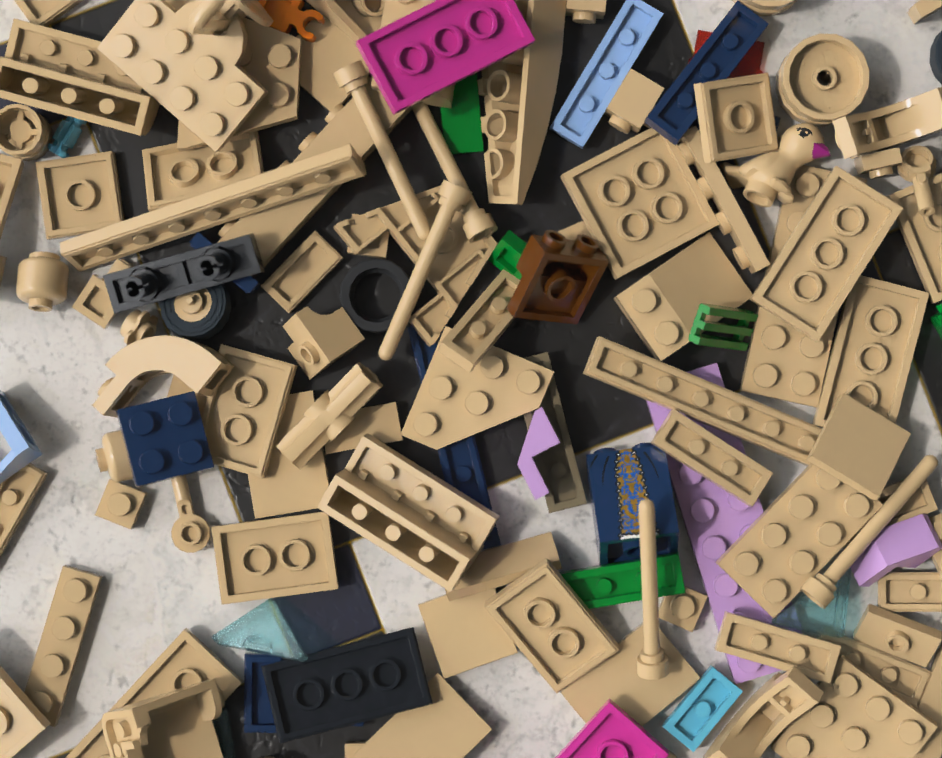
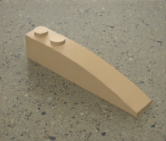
[477,0,566,205]

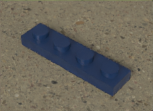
[644,0,769,146]

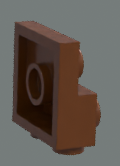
[507,230,609,325]

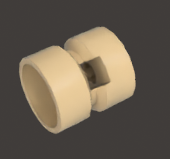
[0,104,53,161]

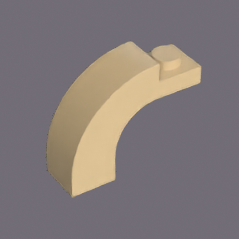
[832,87,942,159]
[92,335,235,418]
[703,666,824,758]

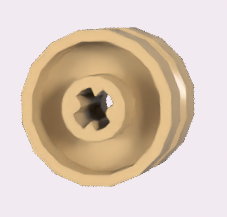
[775,33,870,127]

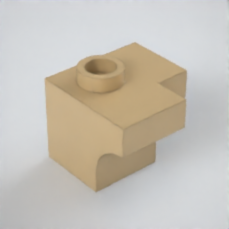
[283,306,365,380]

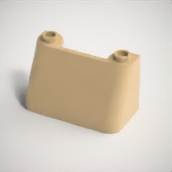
[102,679,225,758]

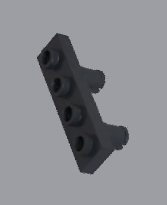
[103,233,265,313]

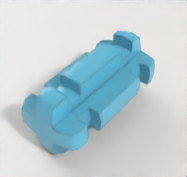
[48,116,87,158]

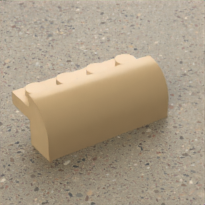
[0,18,160,136]
[317,433,500,592]

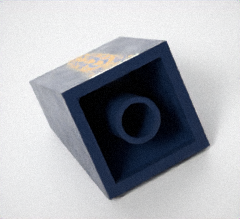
[586,443,679,565]

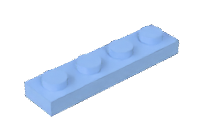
[549,0,664,149]

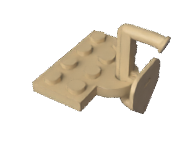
[97,0,274,152]

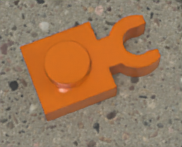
[258,0,326,42]

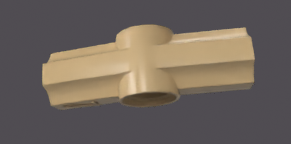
[276,362,383,470]

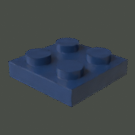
[116,391,214,488]

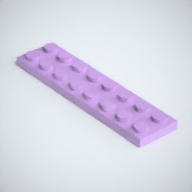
[646,363,801,684]

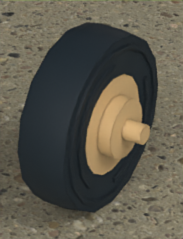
[160,283,232,341]

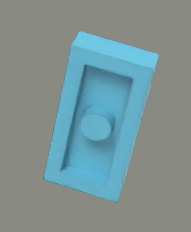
[662,665,743,752]

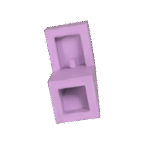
[517,407,560,500]
[850,514,942,587]

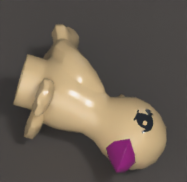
[720,123,831,207]

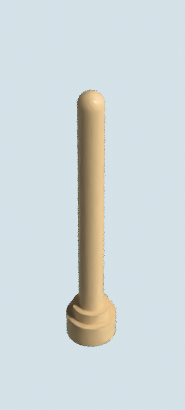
[333,60,431,240]
[412,102,498,243]
[378,180,473,361]
[800,455,938,609]
[637,499,669,680]

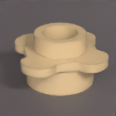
[120,310,158,345]

